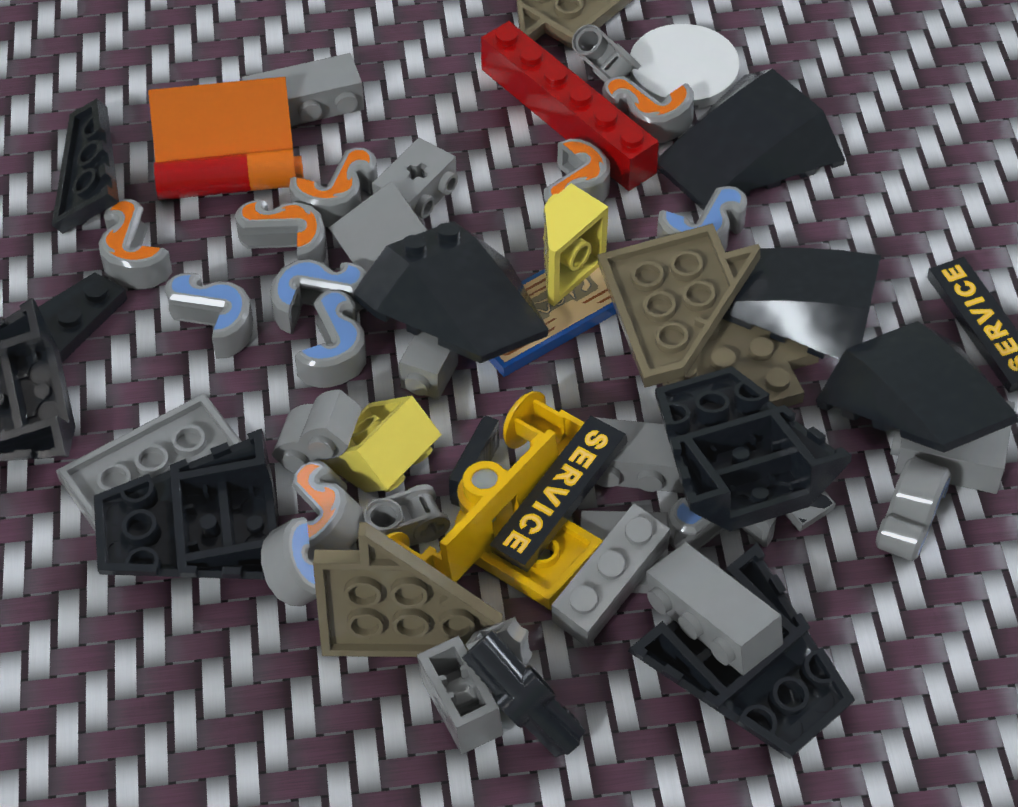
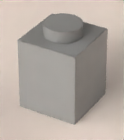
[399,331,458,400]

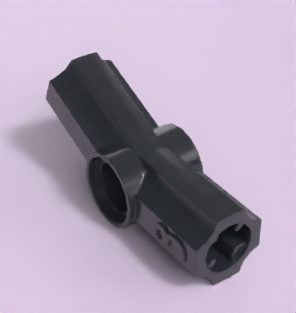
[462,629,585,757]

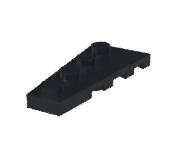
[52,98,119,234]
[38,272,127,363]

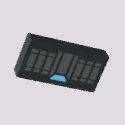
[449,415,499,507]

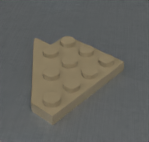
[516,0,633,49]
[597,223,760,388]
[662,319,819,407]
[313,522,503,657]

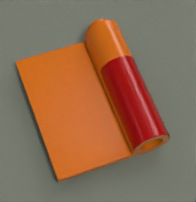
[148,77,304,200]

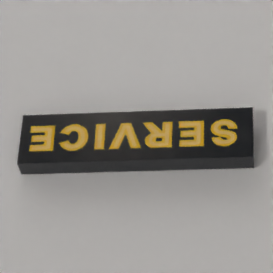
[927,257,1018,393]
[490,415,628,572]

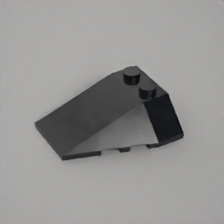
[353,221,548,363]

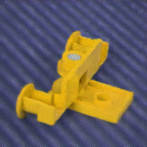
[386,391,604,610]

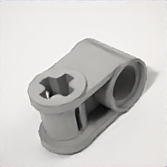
[572,24,641,82]
[364,484,451,546]

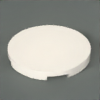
[630,24,740,109]

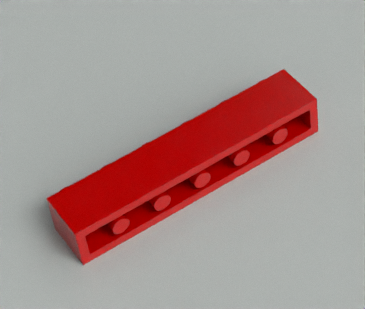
[481,21,659,191]

